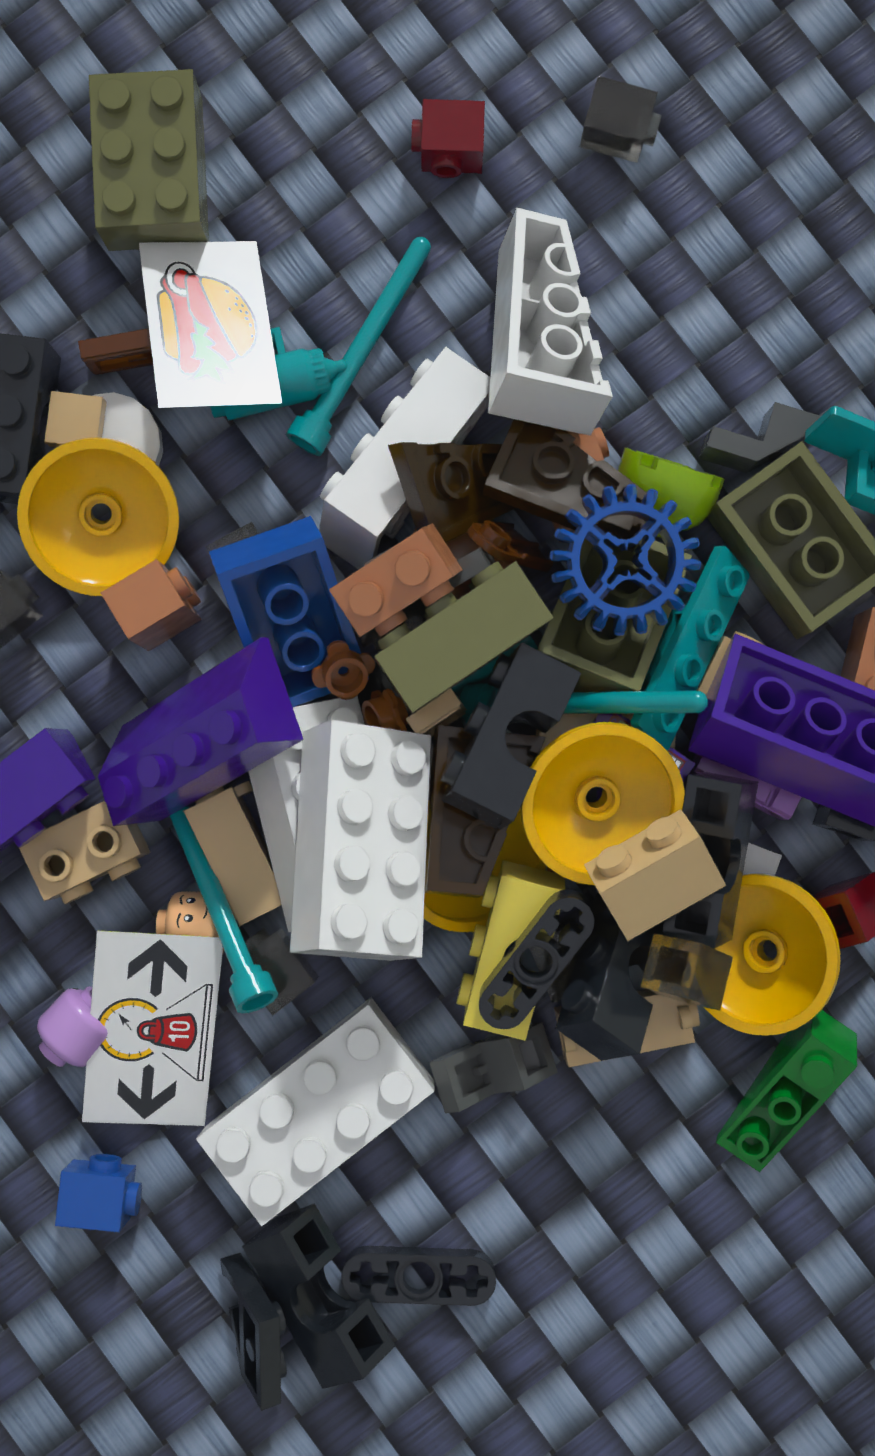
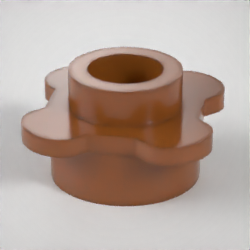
[311,640,375,700]
[362,689,408,731]

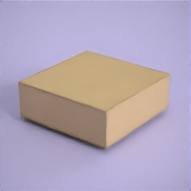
[44,391,107,447]
[406,688,467,737]

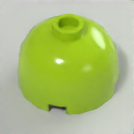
[618,447,725,538]

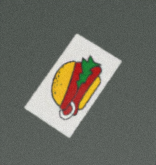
[139,241,282,408]

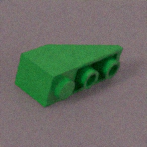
[716,1010,857,1173]

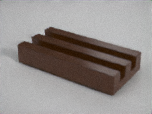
[78,328,153,375]

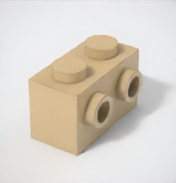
[19,801,151,905]
[584,809,726,941]

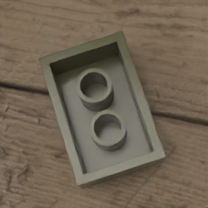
[89,69,209,251]
[707,441,875,640]
[537,539,692,715]
[374,561,554,715]

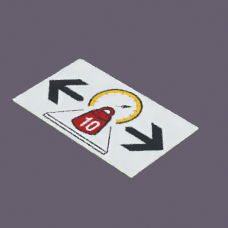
[82,931,223,1126]

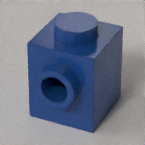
[55,1154,142,1233]

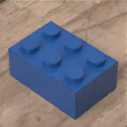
[209,516,369,707]

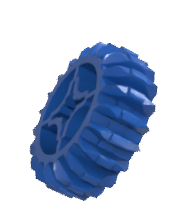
[549,484,701,636]

